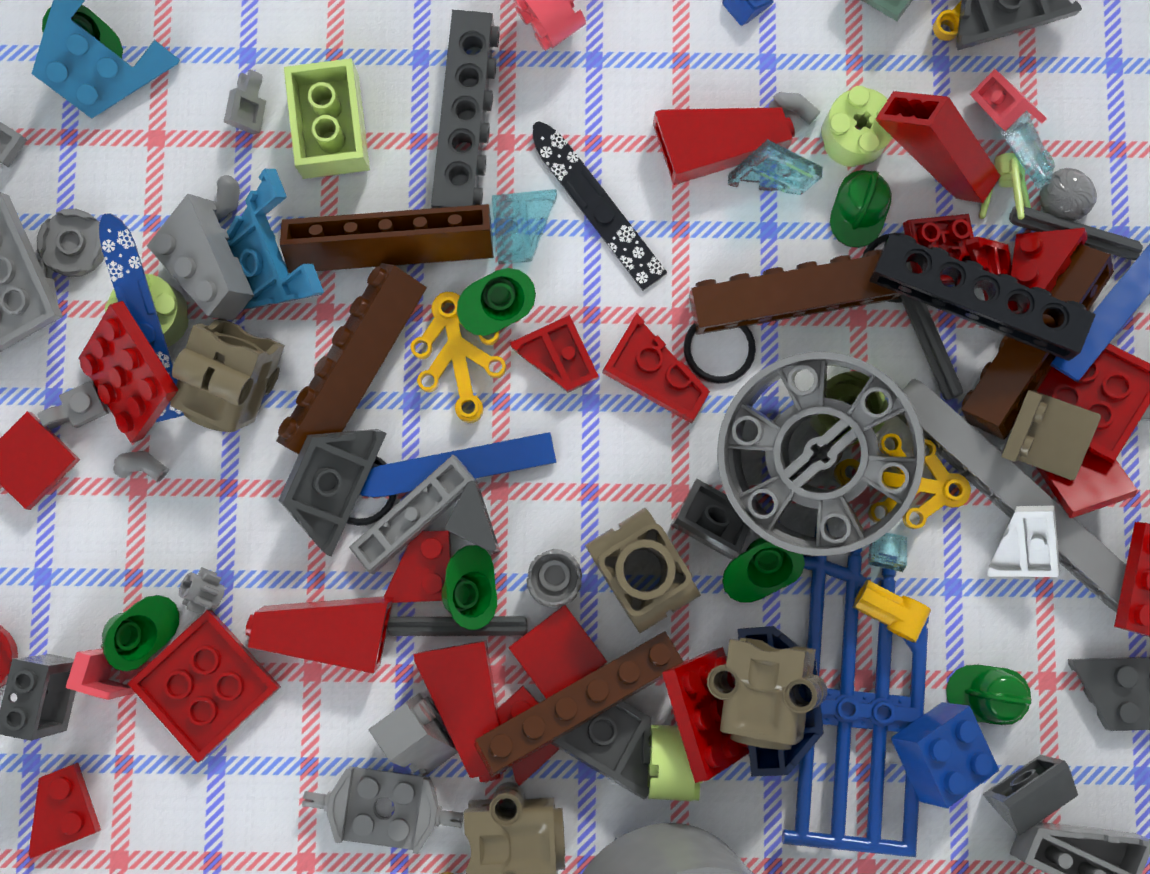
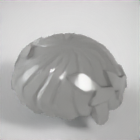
[1039,168,1097,221]
[527,549,582,608]

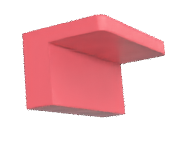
[970,69,1047,131]
[65,649,133,700]

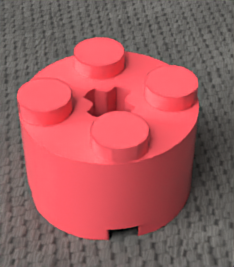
[513,0,586,51]

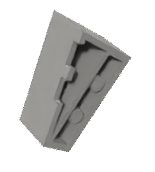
[147,194,254,321]
[368,693,458,776]
[1010,822,1150,874]

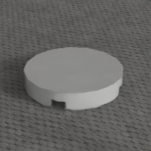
[37,209,104,277]

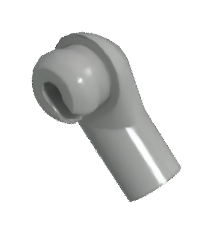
[769,92,820,125]
[214,175,240,221]
[113,451,169,482]

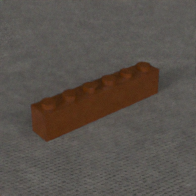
[280,204,494,273]
[961,243,1114,440]
[689,249,901,335]
[276,263,427,454]
[474,631,684,777]

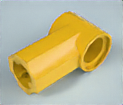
[853,580,931,643]

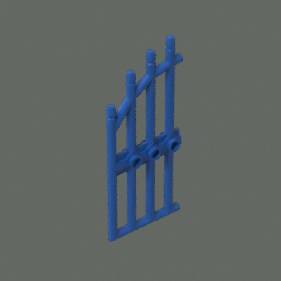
[782,524,929,857]

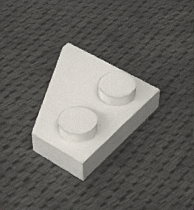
[987,506,1060,577]

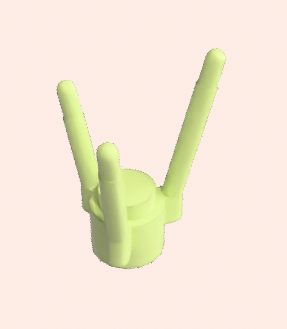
[979,153,1031,220]

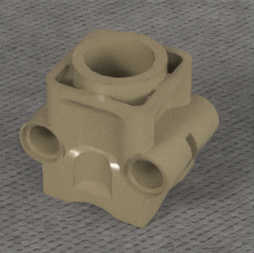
[170,319,285,432]
[585,508,701,633]
[707,637,827,750]
[464,782,565,874]

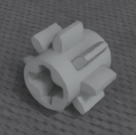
[179,567,225,615]

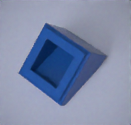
[722,0,774,26]

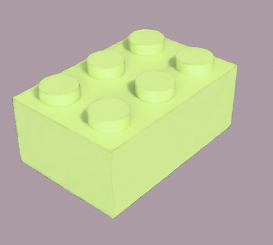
[284,58,370,179]

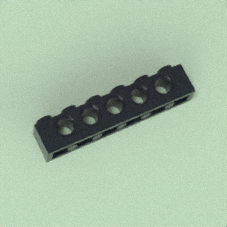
[869,233,1096,361]

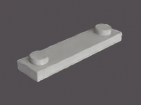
[349,455,478,574]

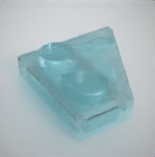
[1002,110,1055,189]
[728,139,823,195]
[492,189,557,265]

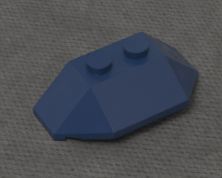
[737,626,824,777]

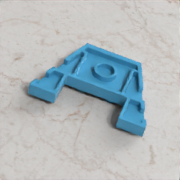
[31,0,180,119]
[227,168,324,309]

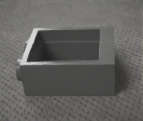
[0,654,76,741]

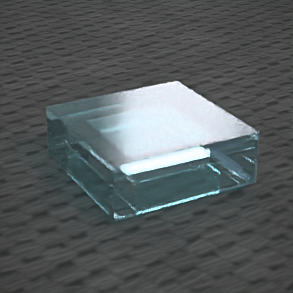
[868,533,907,572]

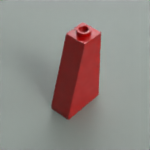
[875,91,1000,203]
[653,107,795,185]
[245,596,393,674]
[413,640,507,782]

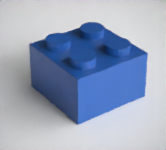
[891,702,999,809]

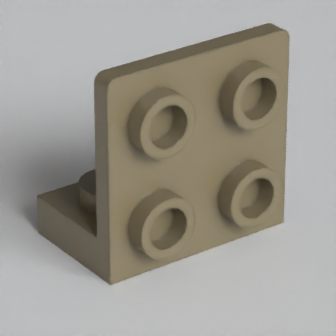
[1001,390,1101,480]

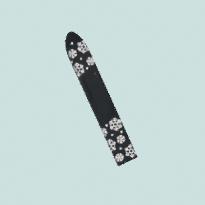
[533,121,667,291]

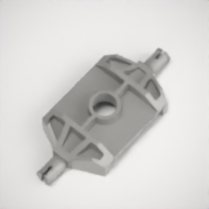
[302,766,464,854]

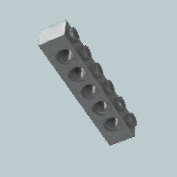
[431,9,500,208]

